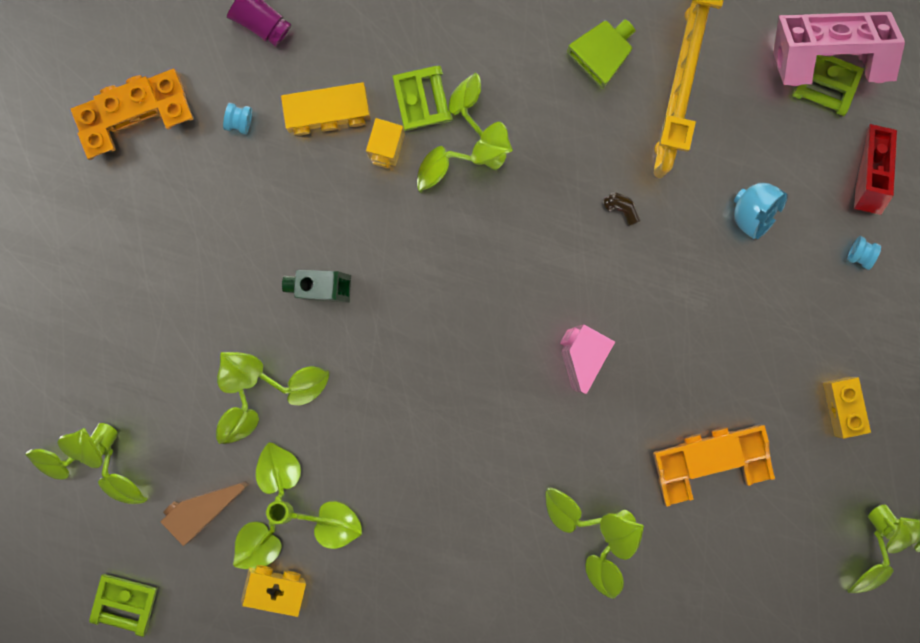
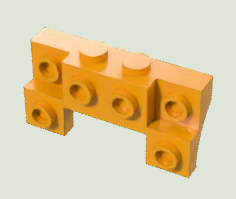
[70,68,194,160]
[653,425,775,507]

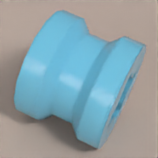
[223,103,252,134]
[847,236,881,270]

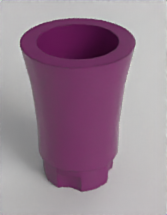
[227,0,291,47]

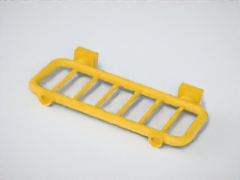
[654,0,723,178]

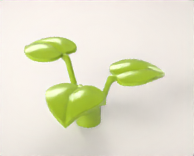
[417,72,513,193]
[216,352,329,444]
[25,423,148,504]
[233,442,362,569]
[545,488,644,599]
[847,504,920,593]

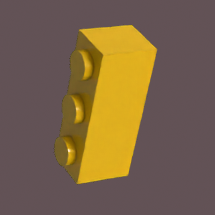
[281,82,371,136]

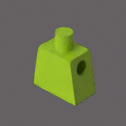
[567,19,636,89]

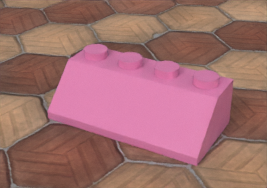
[560,324,615,394]

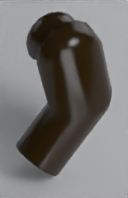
[603,192,641,226]

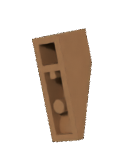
[160,481,249,546]

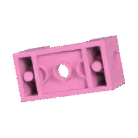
[773,12,905,86]

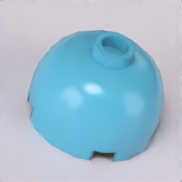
[734,182,788,239]

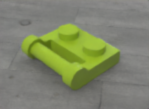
[792,55,864,116]
[392,66,453,131]
[89,574,158,637]

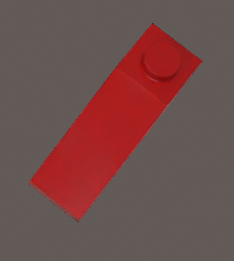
[854,124,897,215]

